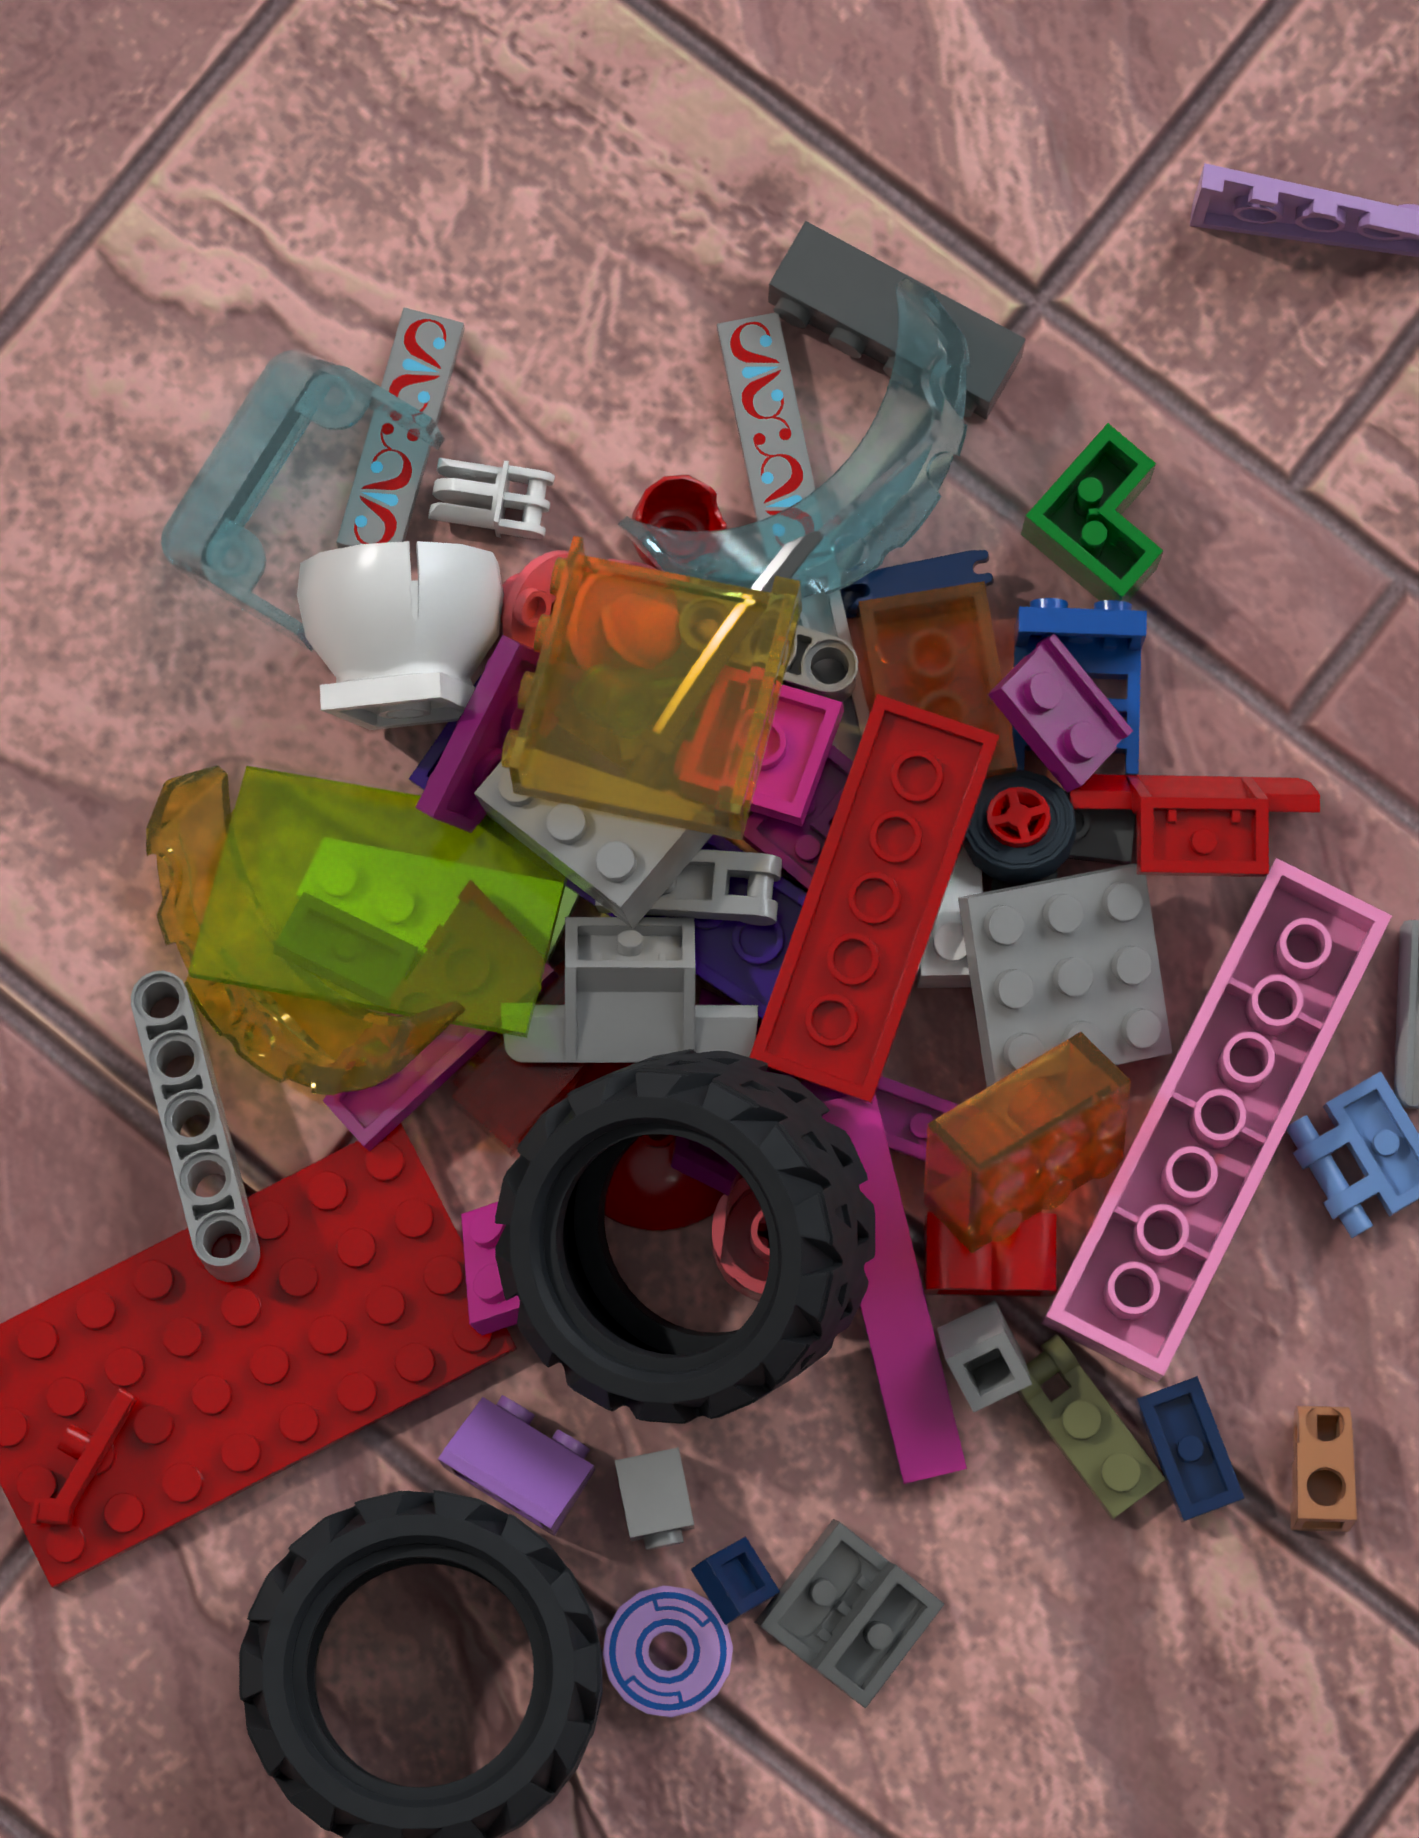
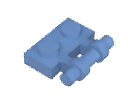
[1286,1071,1419,1238]

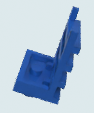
[1011,598,1147,775]

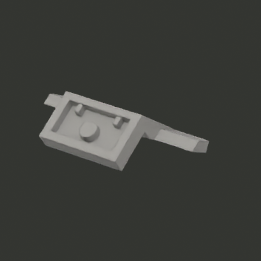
[502,917,758,1063]

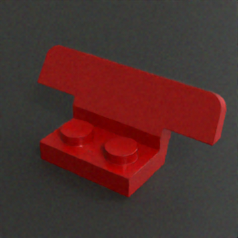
[1068,774,1320,877]

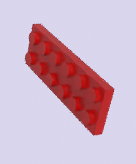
[749,694,1000,1104]

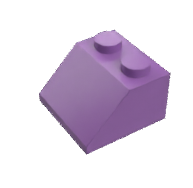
[438,1395,595,1536]

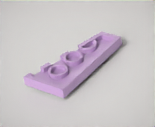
[1190,163,1419,257]

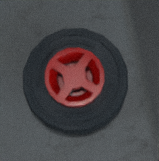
[963,770,1076,884]

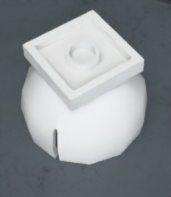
[297,541,504,730]

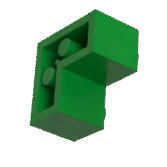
[1021,423,1164,602]

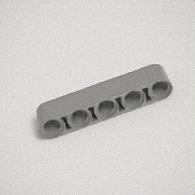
[131,971,260,1282]

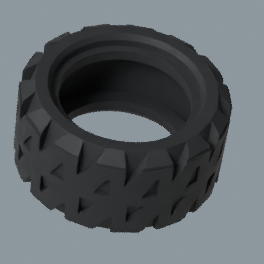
[495,1049,875,1424]
[239,1490,603,1838]

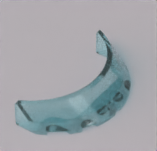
[617,278,971,607]

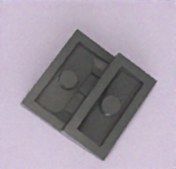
[754,1519,944,1708]

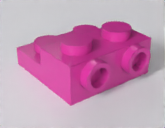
[674,667,844,826]

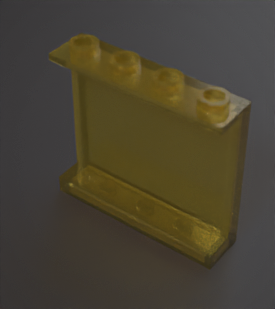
[501,536,802,840]

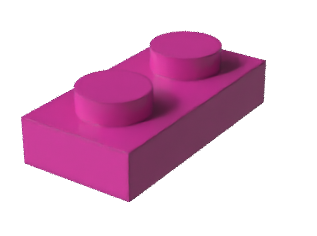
[461,1202,520,1335]

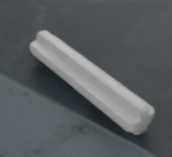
[1394,920,1419,1109]

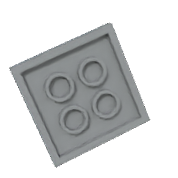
[958,863,1172,1090]

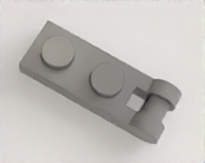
[595,849,782,926]

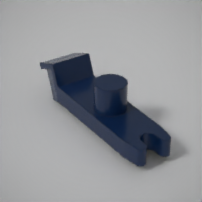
[838,550,994,619]

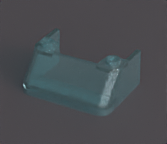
[161,350,445,651]

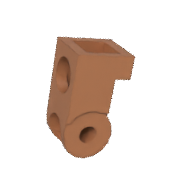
[1290,1406,1357,1532]

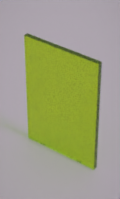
[188,766,567,1038]

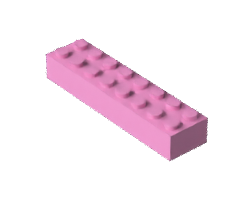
[1041,858,1392,1382]

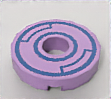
[603,1585,733,1718]

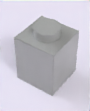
[937,1300,1032,1412]
[615,1447,694,1550]

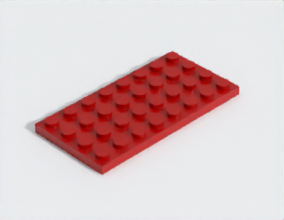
[0,1123,517,1589]

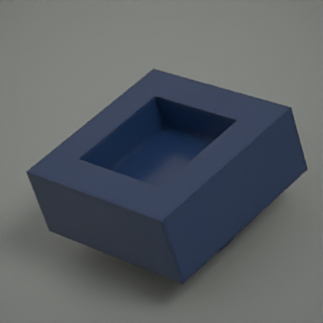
[691,1536,780,1625]

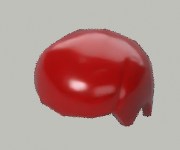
[630,475,727,579]

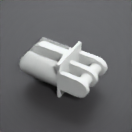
[428,458,555,539]

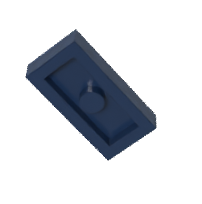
[1135,1376,1245,1522]

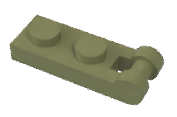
[1017,1334,1166,1520]

